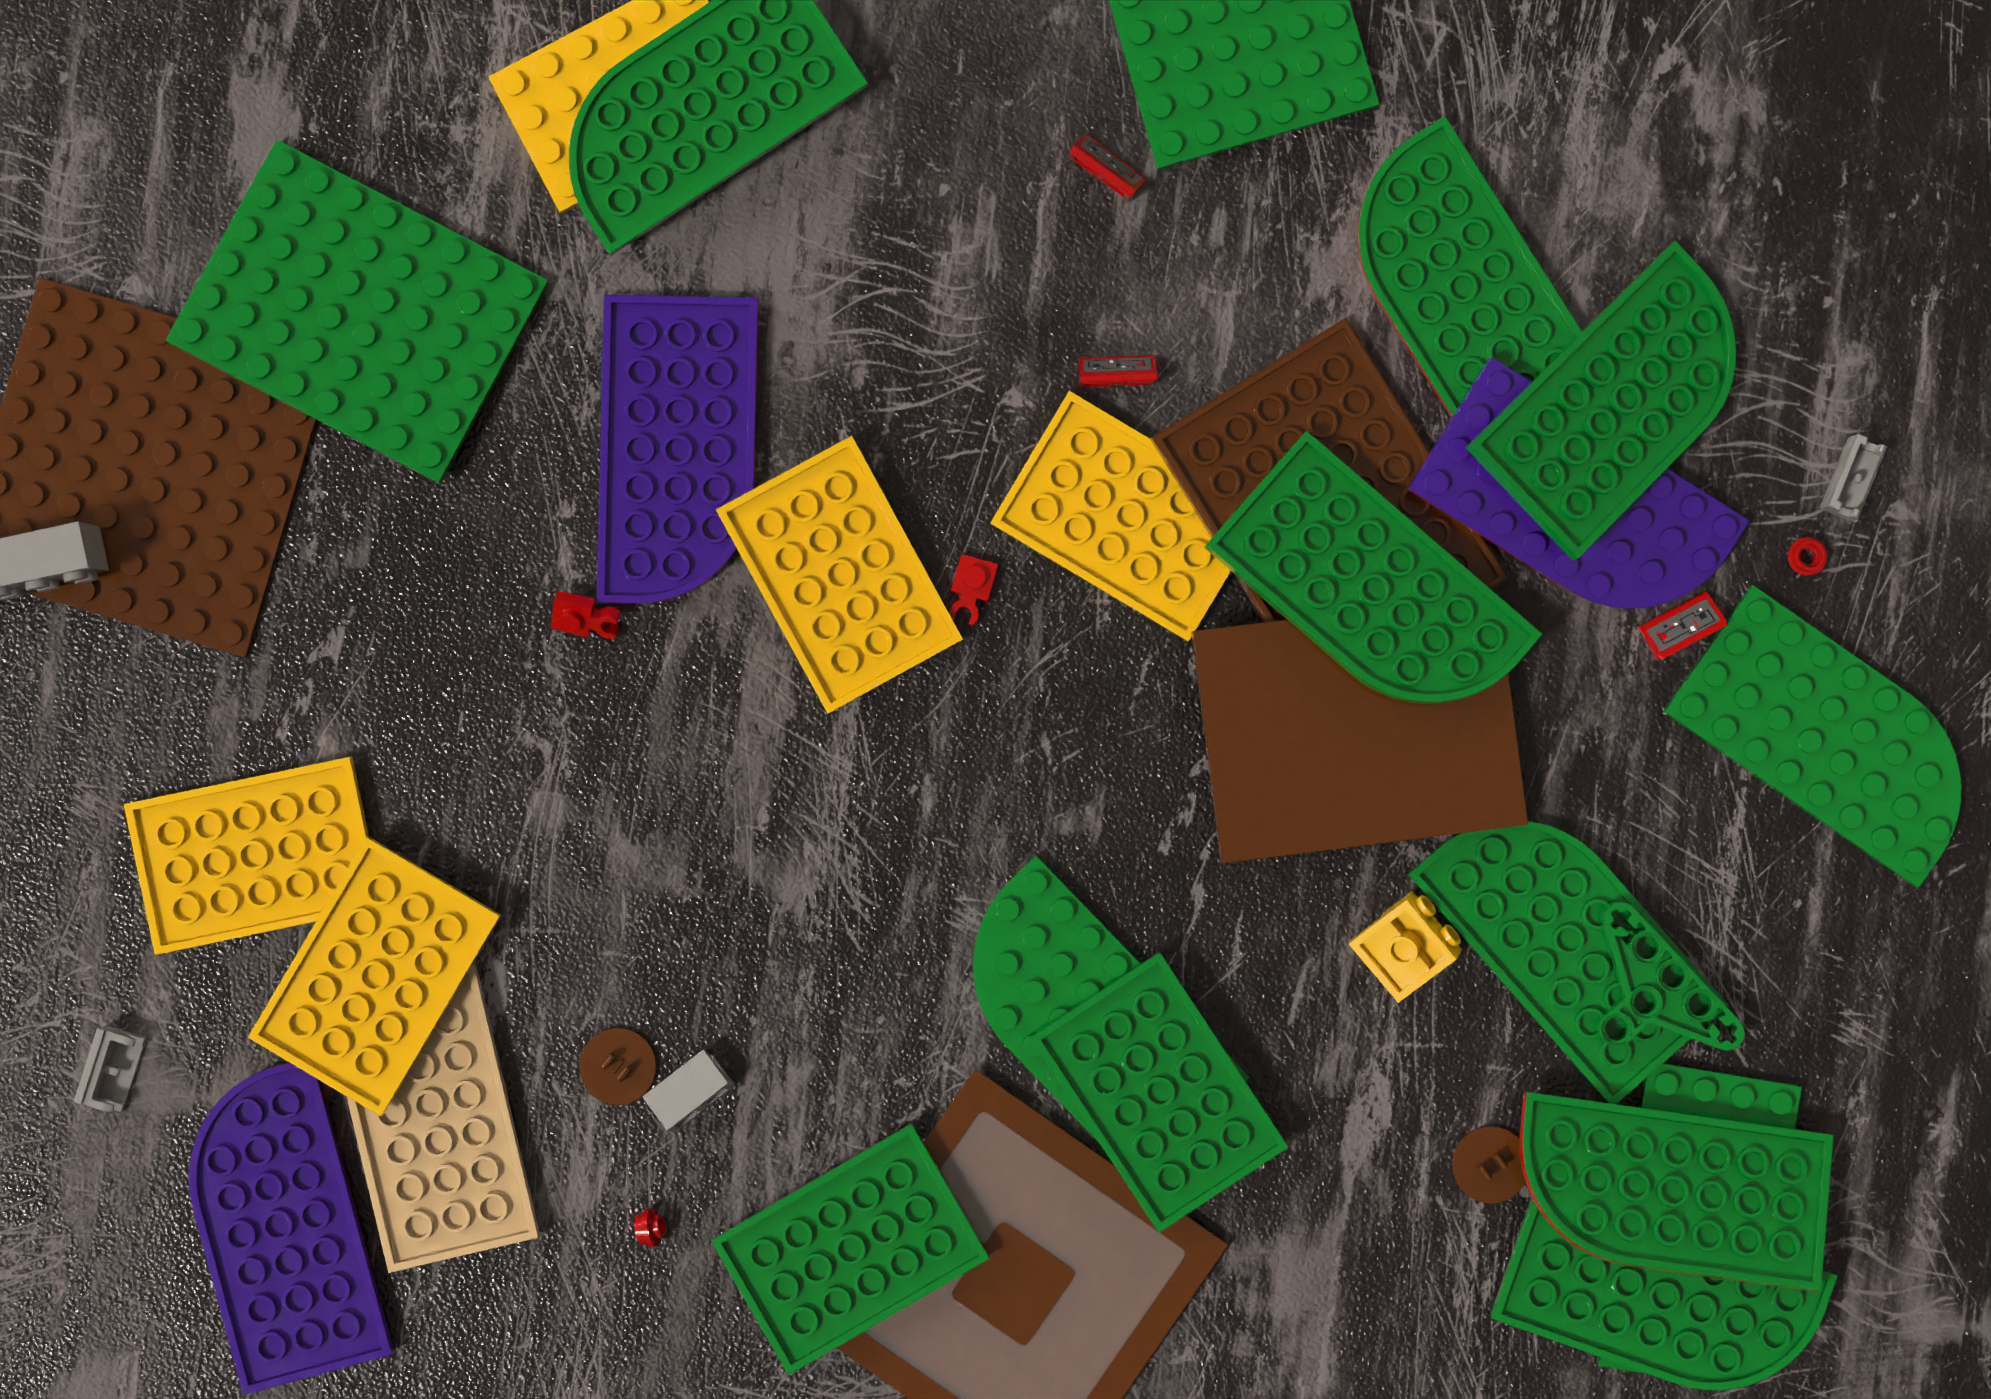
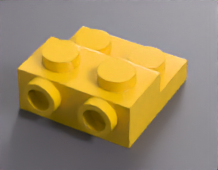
[1349,891,1462,1003]

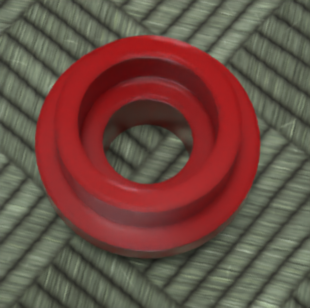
[1788,537,1827,576]
[634,1208,666,1247]

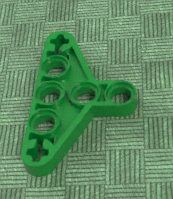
[1597,901,1745,1051]

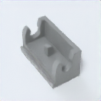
[1819,434,1887,523]
[73,1025,147,1113]
[643,1049,736,1133]

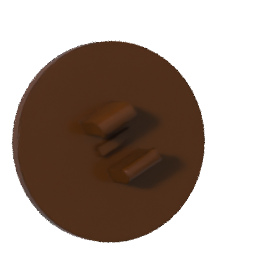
[579,1028,656,1105]
[1452,1126,1526,1204]

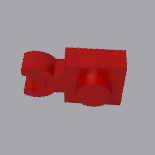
[949,554,998,626]
[551,590,621,639]

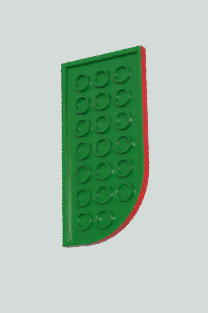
[1357,116,1582,417]
[1519,1092,1834,1292]

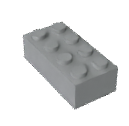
[0,521,109,600]

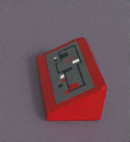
[1070,135,1146,201]
[1079,355,1157,388]
[1638,591,1728,661]

